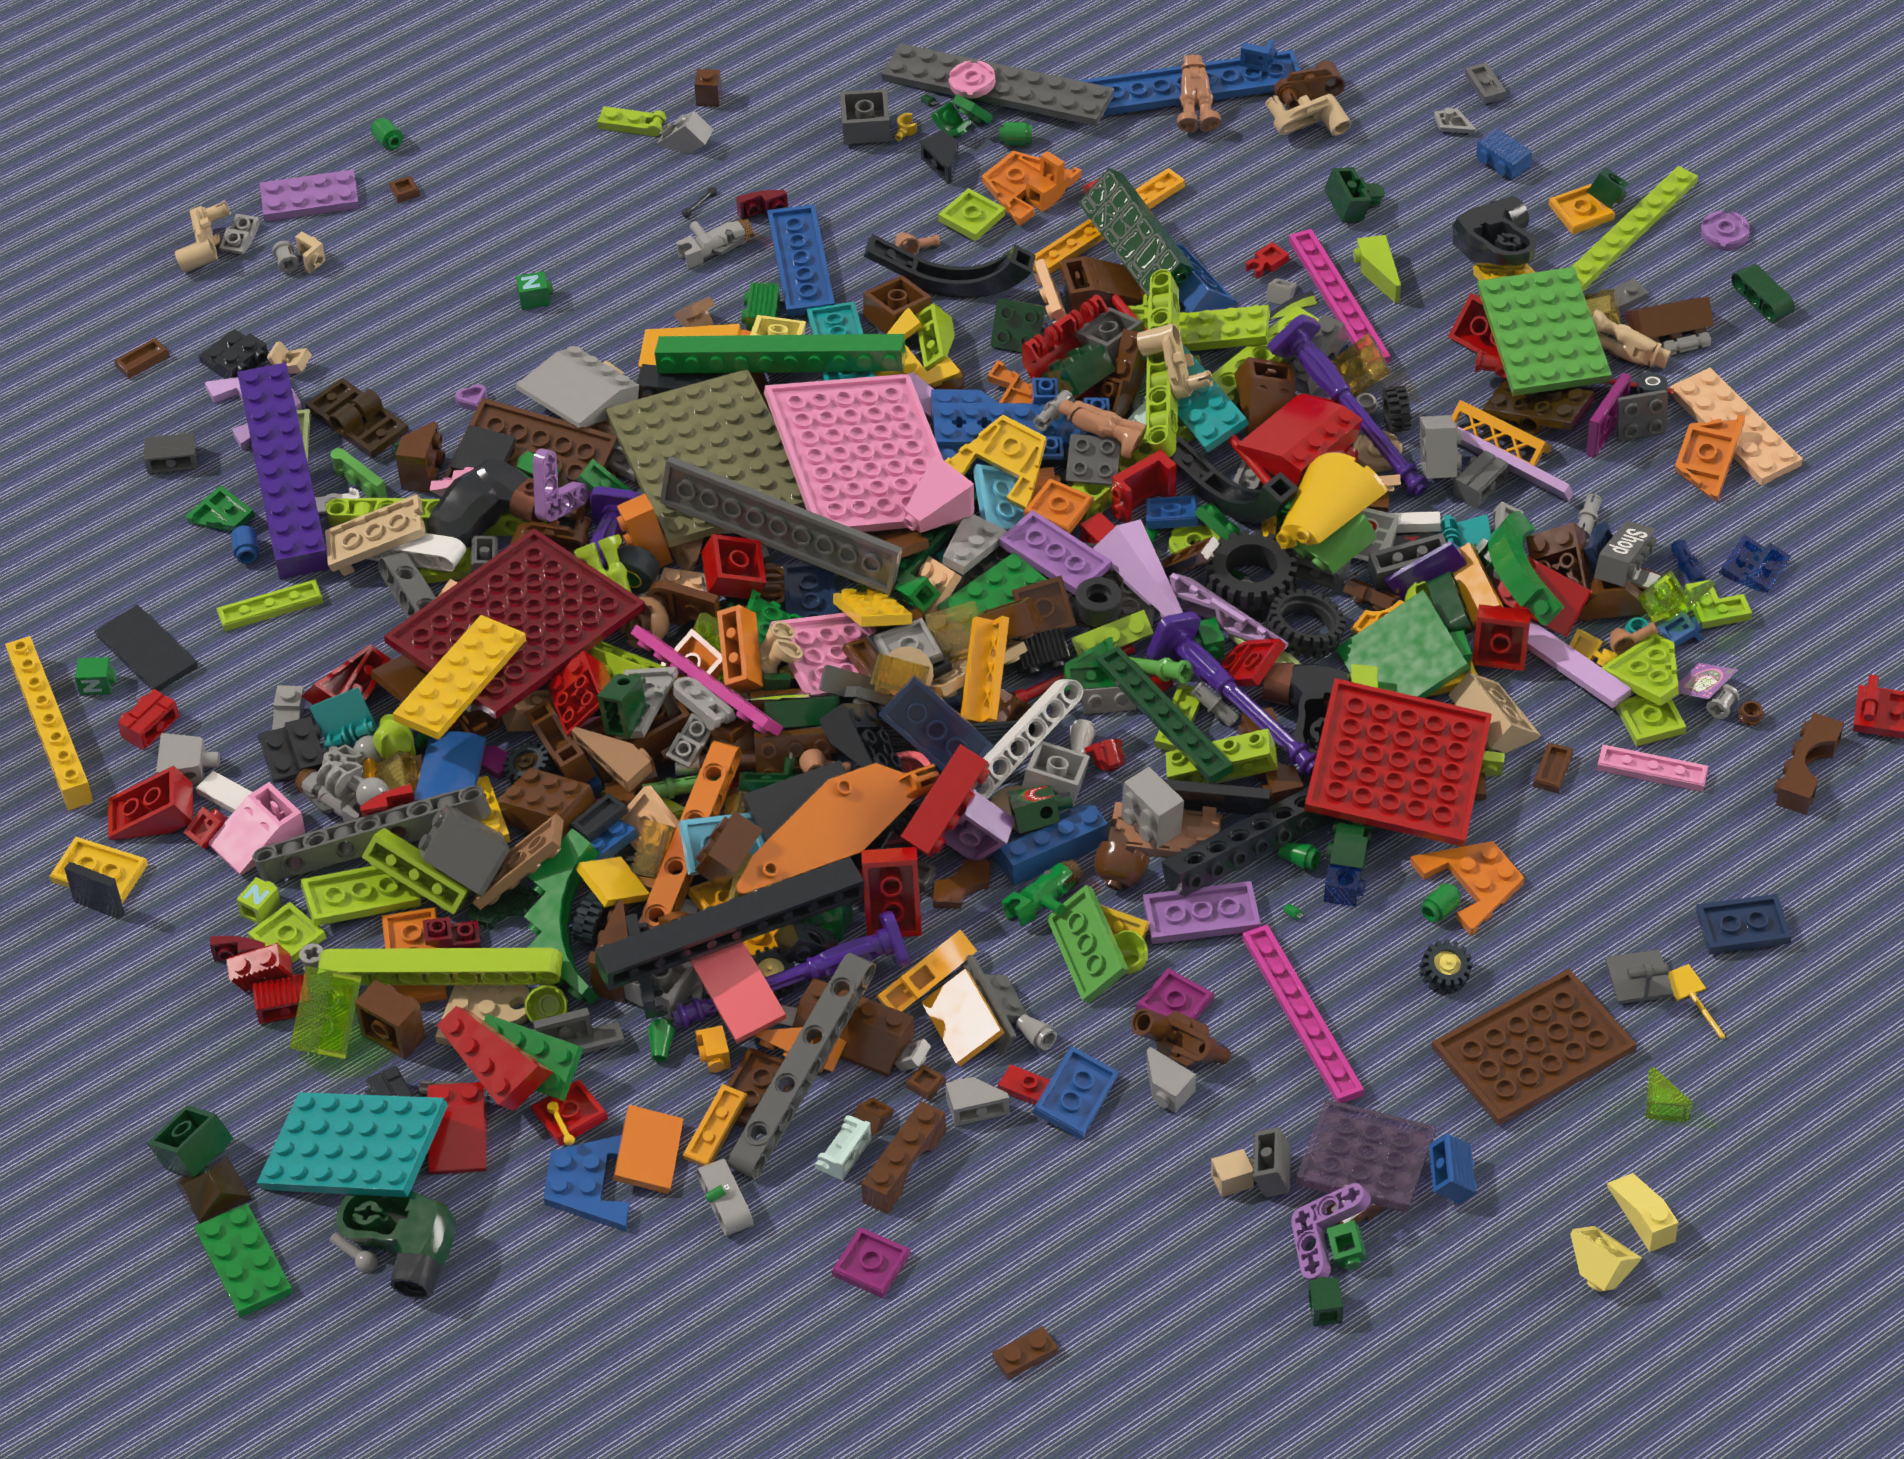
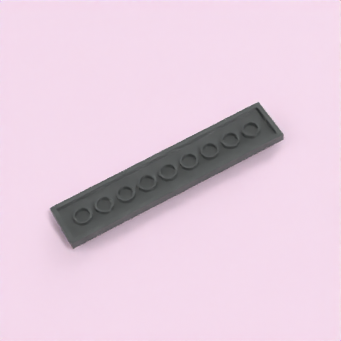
[881,43,1115,126]
[660,456,902,595]

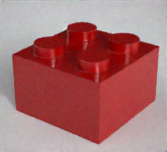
[702,534,767,599]
[1472,604,1531,671]

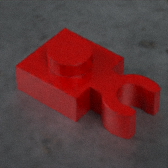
[1245,242,1289,278]

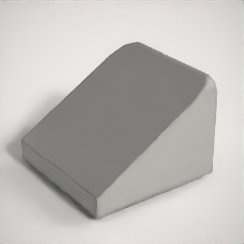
[1266,278,1298,305]

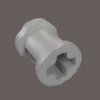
[272,241,299,273]
[1706,684,1739,719]
[299,943,324,980]

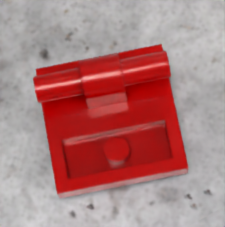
[1852,674,1904,739]

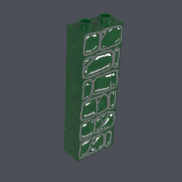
[1078,168,1195,298]

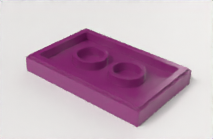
[1586,373,1631,458]

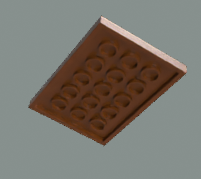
[443,398,619,523]
[1432,969,1637,1126]

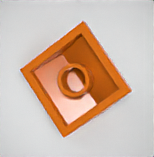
[660,629,723,682]

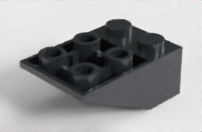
[819,703,904,773]

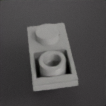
[657,111,714,154]

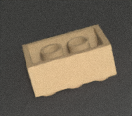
[1449,672,1541,753]

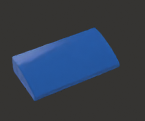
[414,731,487,802]

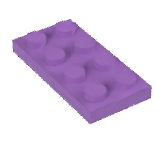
[260,169,359,222]
[999,510,1112,595]
[1143,881,1261,944]

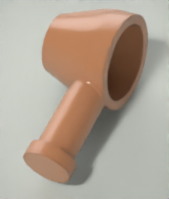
[895,232,940,255]
[1610,621,1658,657]
[799,749,851,773]

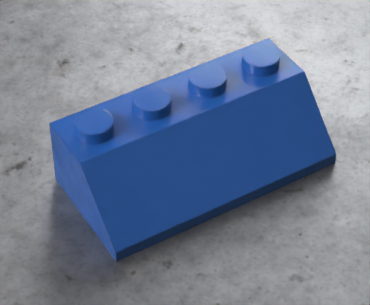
[1174,241,1237,313]
[991,804,1108,886]

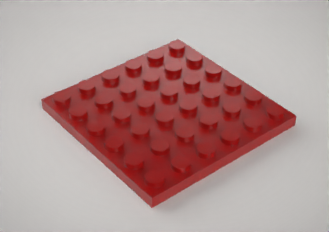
[1304,678,1492,847]

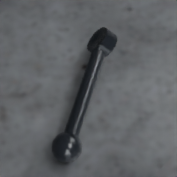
[682,187,717,218]

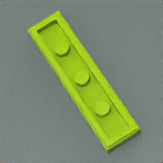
[216,579,324,632]

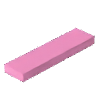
[1597,745,1709,792]

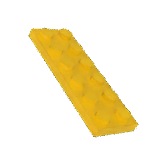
[393,615,526,740]

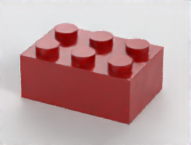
[861,847,922,937]

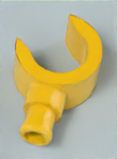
[895,113,918,141]

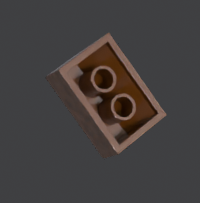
[1624,297,1714,342]

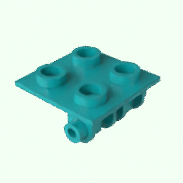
[1439,514,1491,548]
[310,687,378,750]

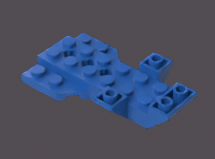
[930,378,1110,474]

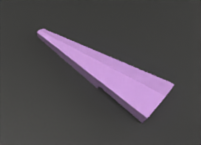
[1093,519,1183,618]
[1170,573,1289,651]

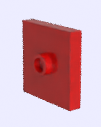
[531,1079,608,1146]

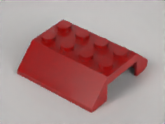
[1022,295,1112,403]

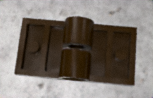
[305,377,409,458]
[1482,378,1595,435]

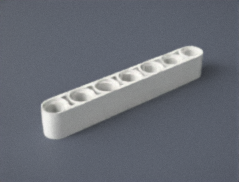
[974,679,1083,799]

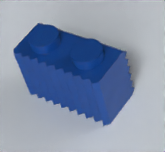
[1476,128,1532,180]
[1428,1134,1477,1204]

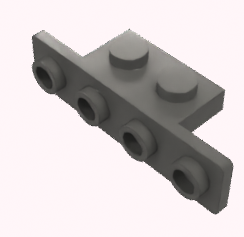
[819,665,894,712]
[957,955,1027,1054]
[533,1008,625,1054]

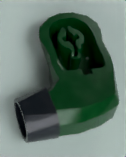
[336,1191,456,1299]

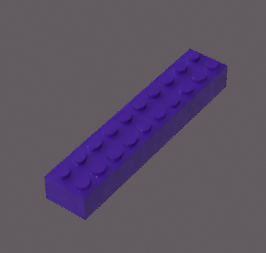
[237,362,330,579]

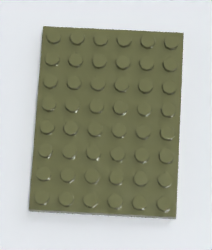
[605,369,806,547]

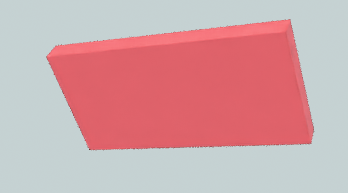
[689,942,787,1044]

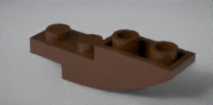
[1099,328,1147,418]

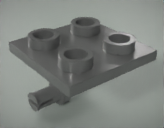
[1605,949,1673,1004]

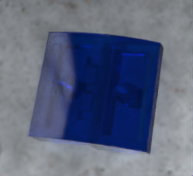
[1718,534,1792,592]

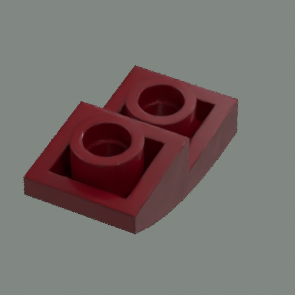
[736,190,788,220]
[423,917,481,948]
[210,936,266,962]

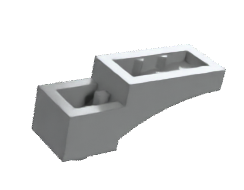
[272,685,306,730]

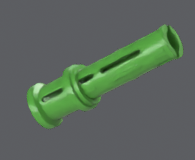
[1128,656,1193,684]

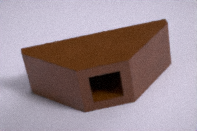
[1576,578,1652,621]

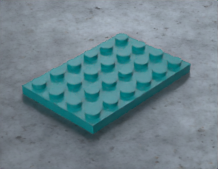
[257,1092,448,1197]

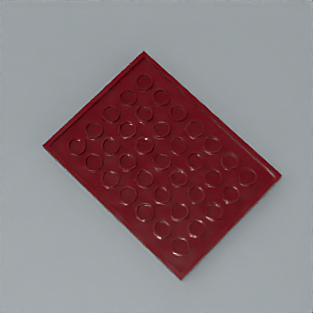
[384,529,645,719]

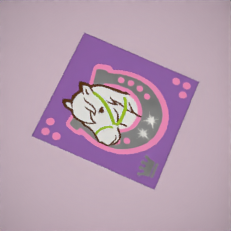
[1678,663,1738,699]

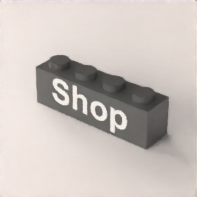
[1594,520,1657,587]

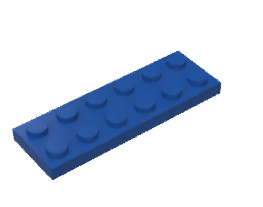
[767,204,835,317]

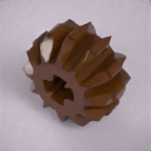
[760,563,785,605]

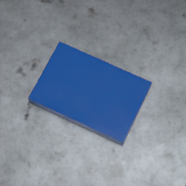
[1032,1046,1120,1140]

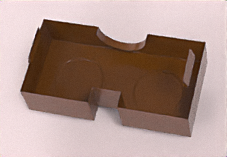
[1343,571,1402,611]
[458,710,505,736]

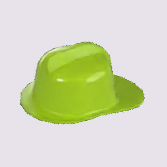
[373,714,416,762]

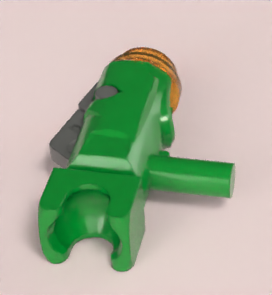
[1002,860,1083,926]

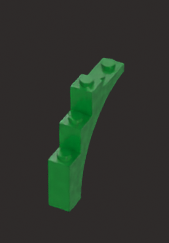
[524,828,600,1004]

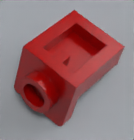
[183,807,227,849]

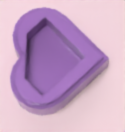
[455,384,488,411]

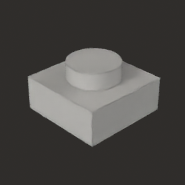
[895,1039,931,1071]

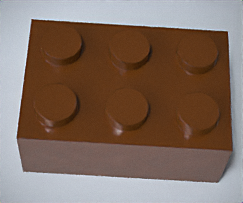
[497,768,596,840]

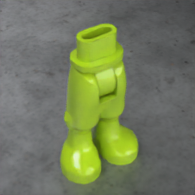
[574,534,632,593]

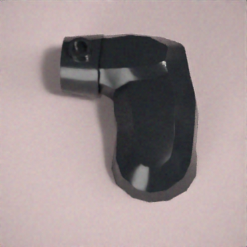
[1452,196,1538,270]

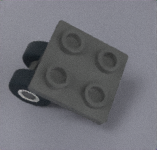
[1617,373,1668,441]
[1058,434,1121,487]

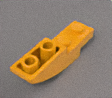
[876,930,977,1012]

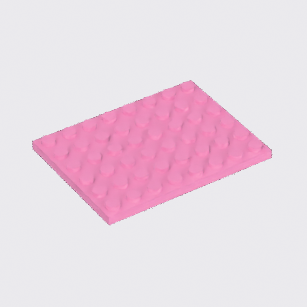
[764,374,962,532]

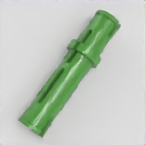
[642,775,720,799]

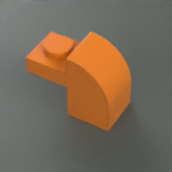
[1025,151,1070,212]

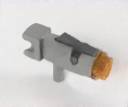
[676,219,754,269]
[295,768,363,822]

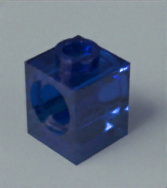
[1324,864,1366,907]

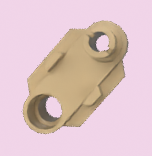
[1265,94,1352,136]
[175,200,231,273]
[1137,323,1213,399]

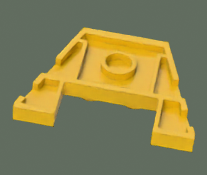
[874,308,962,388]
[945,415,1047,510]

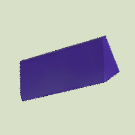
[1385,541,1467,601]

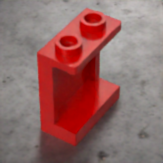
[1111,450,1176,523]

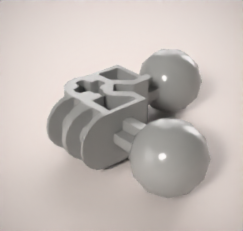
[316,735,389,806]

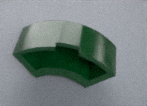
[1326,818,1373,871]

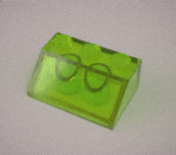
[289,966,362,1059]

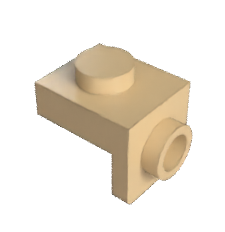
[295,232,326,273]
[267,341,312,374]

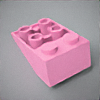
[208,782,305,876]

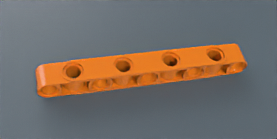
[639,741,742,929]

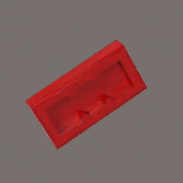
[998,1064,1050,1105]

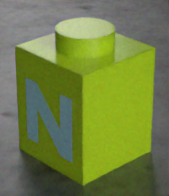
[236,877,282,925]

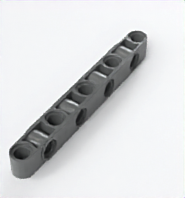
[379,552,481,712]
[252,786,491,882]
[728,952,876,1179]

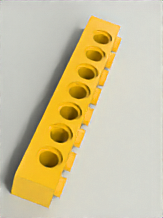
[5,636,93,811]

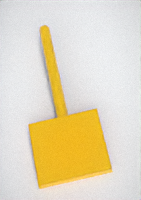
[1668,964,1725,1039]

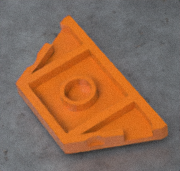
[1675,415,1745,502]

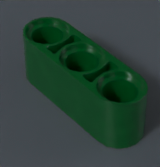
[1731,264,1795,322]
[1427,571,1474,634]
[764,695,840,728]

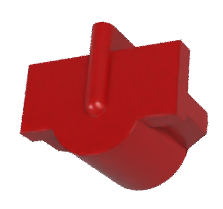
[1084,738,1125,772]

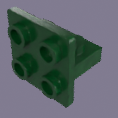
[990,298,1048,352]

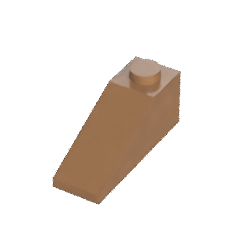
[571,727,653,793]

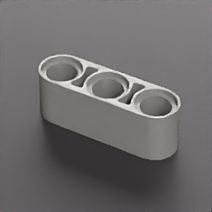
[696,1159,754,1236]

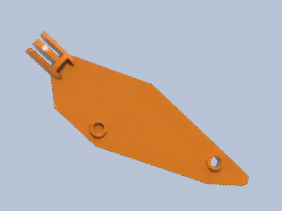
[736,763,940,894]

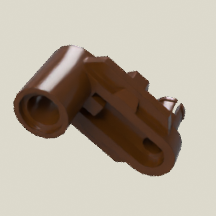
[1274,60,1345,110]
[510,516,592,555]
[1131,1008,1231,1067]

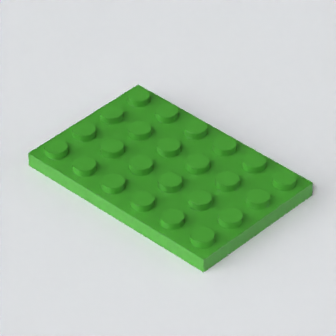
[1477,267,1612,396]

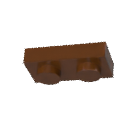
[992,1326,1058,1380]

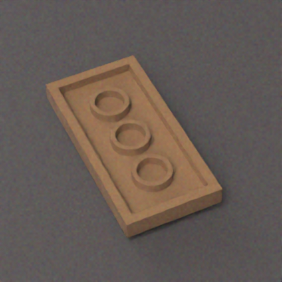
[473,813,564,910]

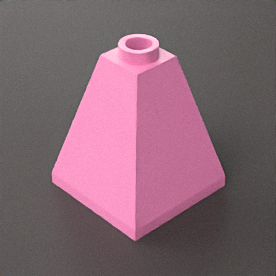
[903,455,974,533]

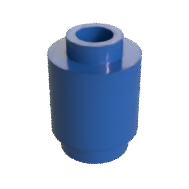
[231,526,259,564]

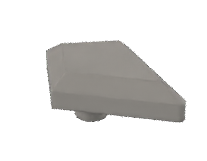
[1434,107,1476,134]

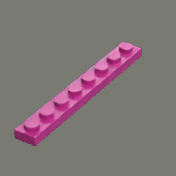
[1289,229,1391,370]
[631,625,783,736]
[1242,924,1364,1105]

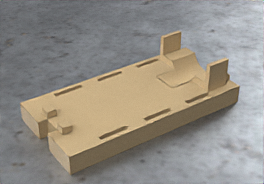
[325,494,426,576]

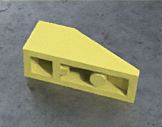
[1607,1173,1679,1252]

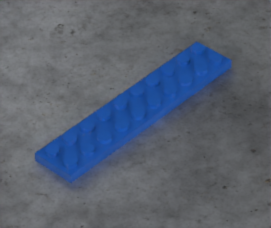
[1078,50,1300,116]

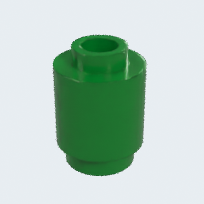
[371,118,403,150]
[999,122,1032,146]
[1420,883,1461,923]

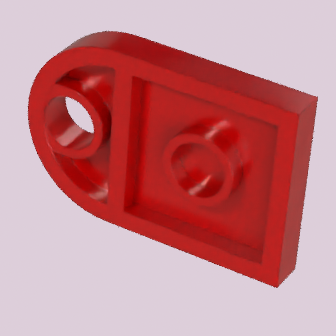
[1220,638,1287,686]

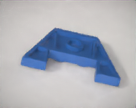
[543,1135,630,1232]

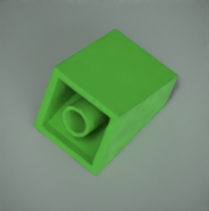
[1292,513,1378,574]

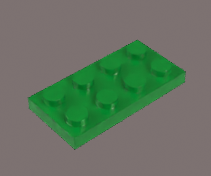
[937,553,1047,639]
[467,1014,584,1101]
[194,1203,293,1318]

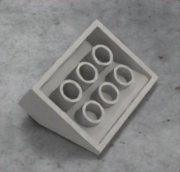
[516,346,639,428]

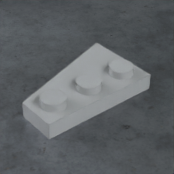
[942,514,1007,575]
[617,667,678,739]

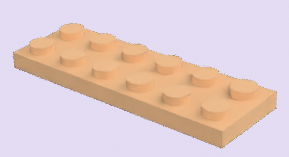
[1670,368,1803,485]

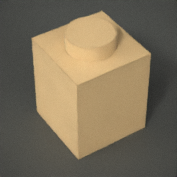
[1211,1149,1254,1197]

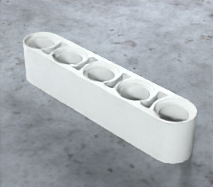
[367,533,466,571]

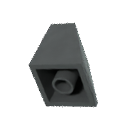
[418,805,510,896]

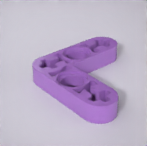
[533,448,589,522]
[1291,1183,1371,1280]

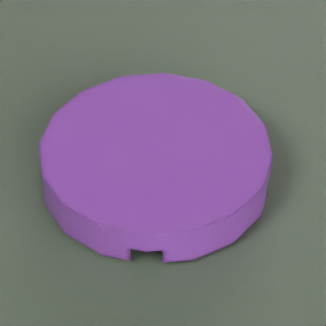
[1701,211,1750,250]

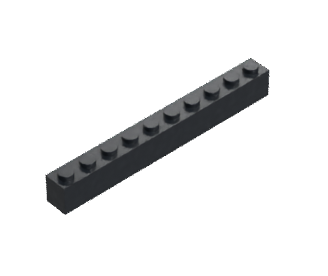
[595,857,864,991]

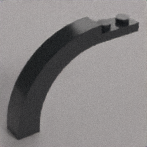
[864,234,1036,298]
[1169,435,1299,523]

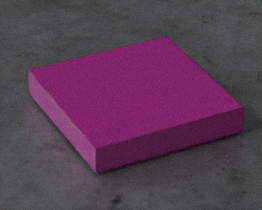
[1136,968,1214,1020]
[832,1227,911,1298]

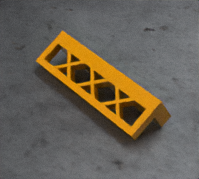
[1451,400,1553,467]
[961,616,1009,724]

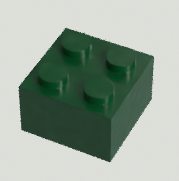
[1041,343,1116,396]
[147,1105,234,1178]

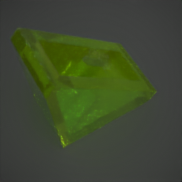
[1645,1067,1693,1122]

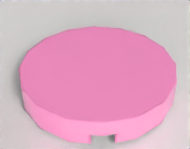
[949,61,996,99]

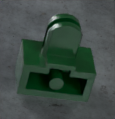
[1324,167,1385,222]

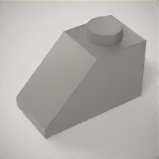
[1147,1047,1196,1113]
[946,1077,1010,1126]

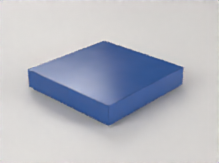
[1145,495,1198,529]

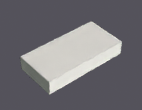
[1390,511,1441,533]
[196,771,253,813]

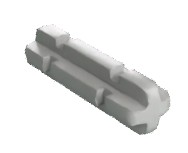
[1663,332,1711,355]

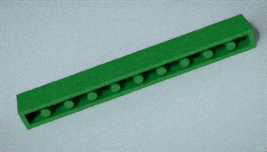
[654,334,906,373]

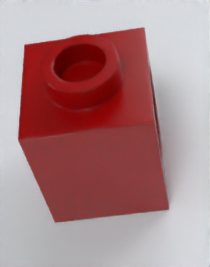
[1080,512,1116,549]

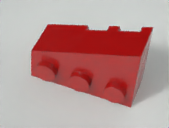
[301,644,391,705]

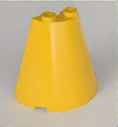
[1276,453,1388,549]

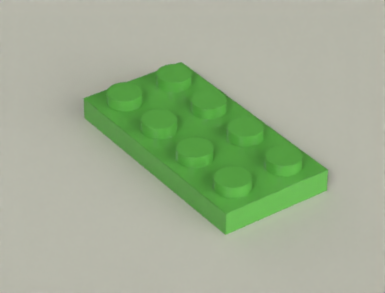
[1046,885,1129,1004]

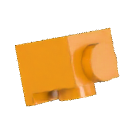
[695,1025,731,1073]

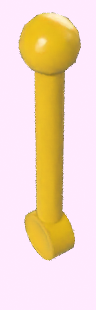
[547,1101,575,1145]

